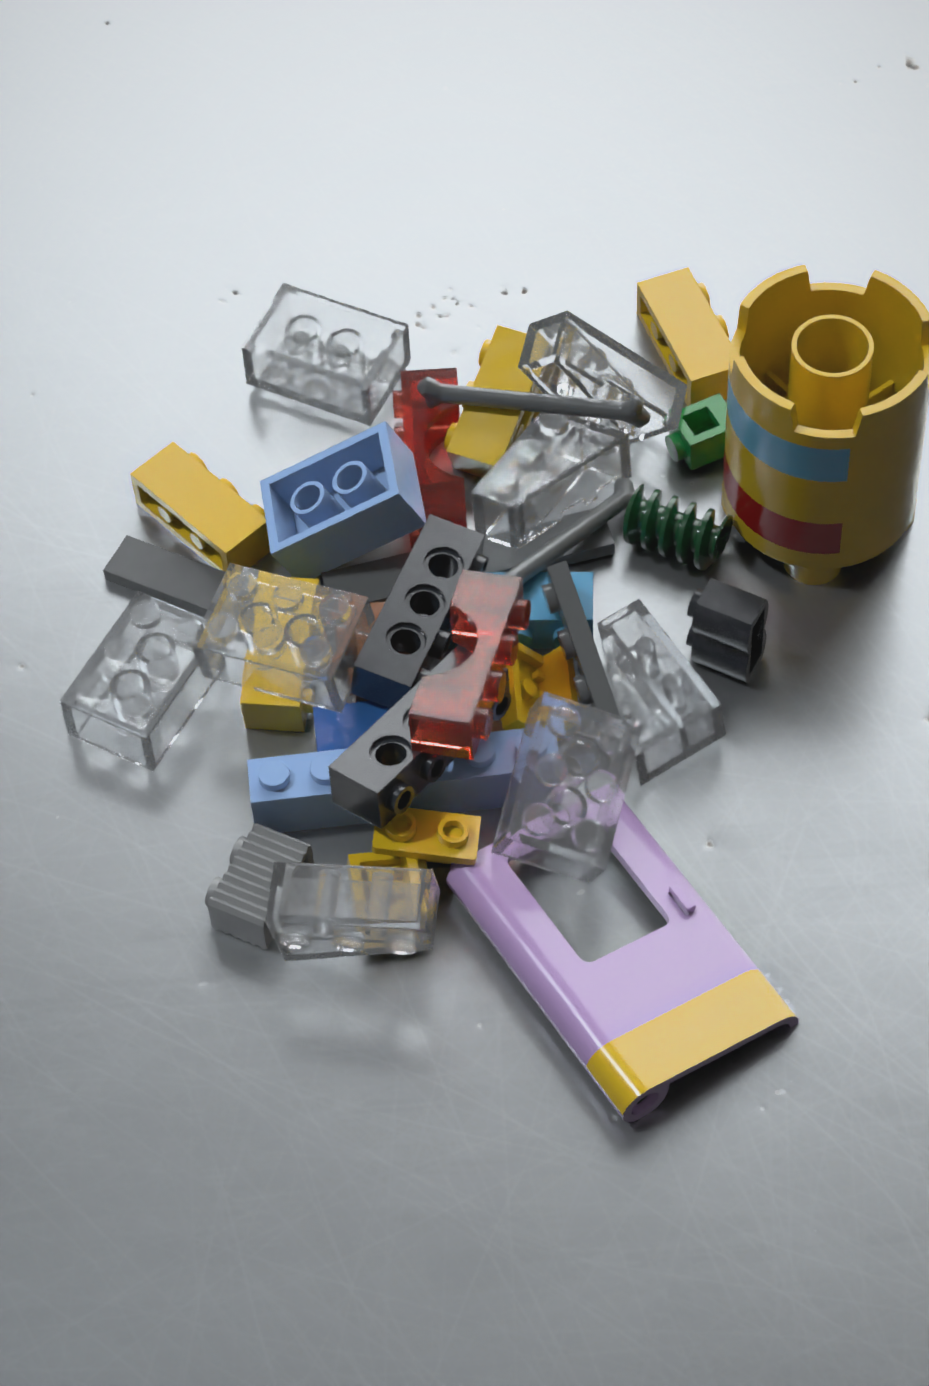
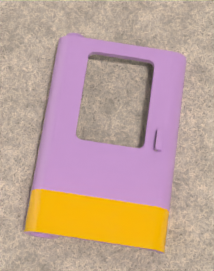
[446,790,799,1122]

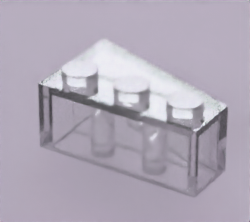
[518,310,688,453]
[471,413,632,550]

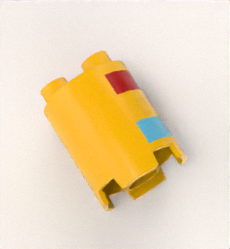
[721,264,929,585]

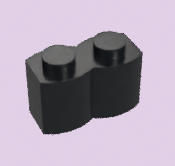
[686,578,769,683]

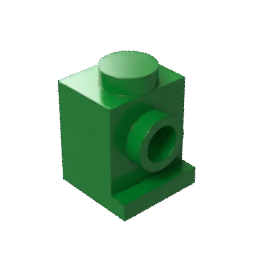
[665,393,727,470]

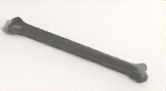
[417,377,651,428]
[478,478,646,609]

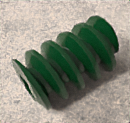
[623,484,733,571]

